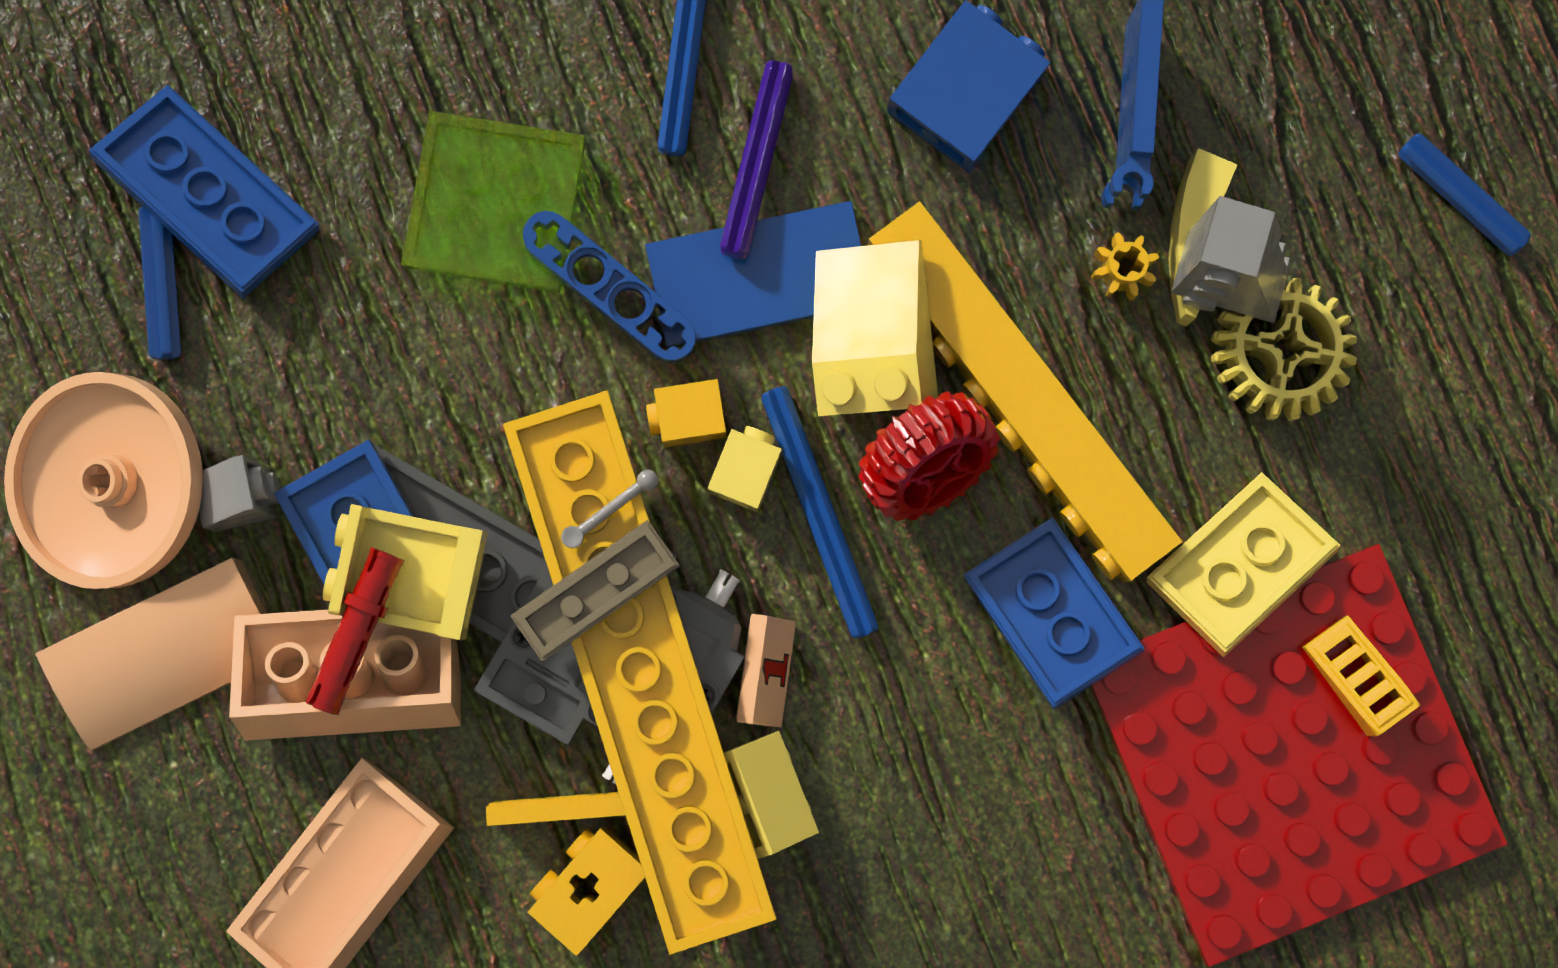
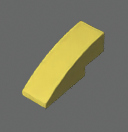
[1168,148,1237,327]

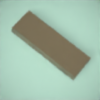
[510,520,680,662]

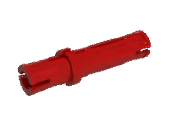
[305,547,405,715]

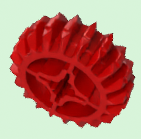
[858,391,1000,521]

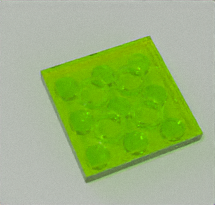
[401,111,586,293]

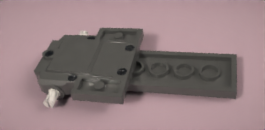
[374,444,745,784]

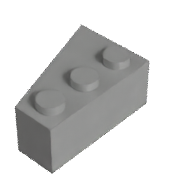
[1171,196,1291,323]

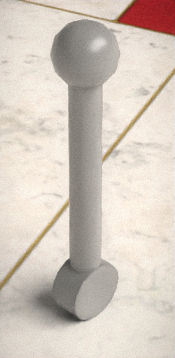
[561,470,659,549]

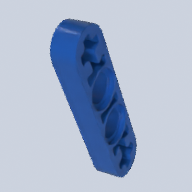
[523,211,696,364]

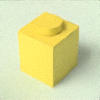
[707,426,782,513]

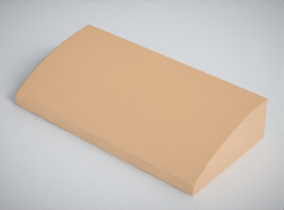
[35,558,267,751]
[226,758,454,968]

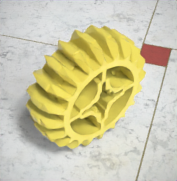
[1211,278,1357,421]

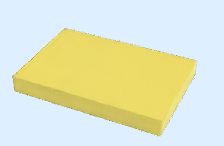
[1146,472,1341,658]

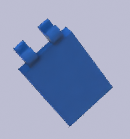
[1101,0,1164,211]

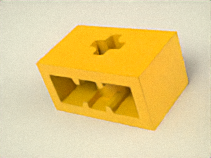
[527,825,645,956]

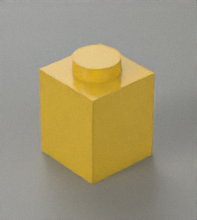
[646,379,727,448]

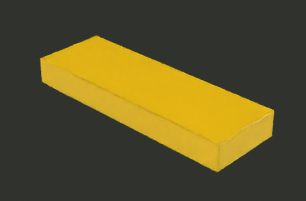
[486,792,625,826]

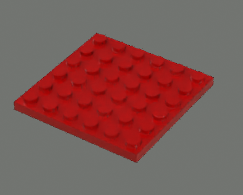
[1090,544,1508,967]

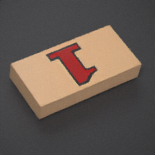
[736,614,796,728]

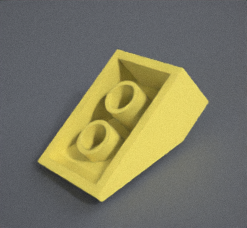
[812,240,938,416]

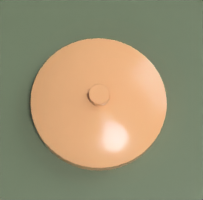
[4,372,203,589]

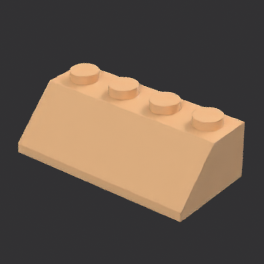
[229,610,461,741]

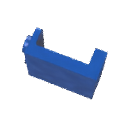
[887,0,1050,174]

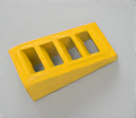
[1302,616,1420,736]

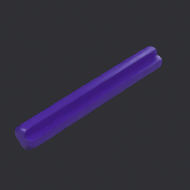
[720,60,793,259]

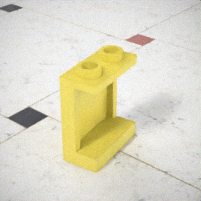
[323,504,489,640]

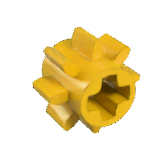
[1091,233,1159,301]

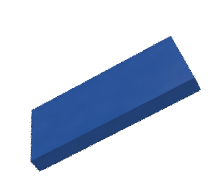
[89,85,319,299]
[645,201,861,349]

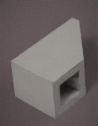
[199,455,281,532]

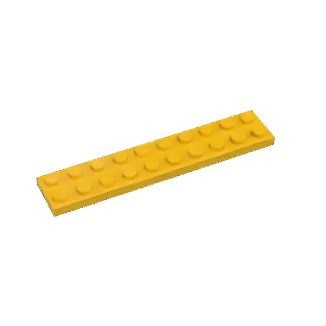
[503,391,776,955]

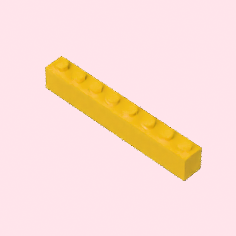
[867,201,1183,583]

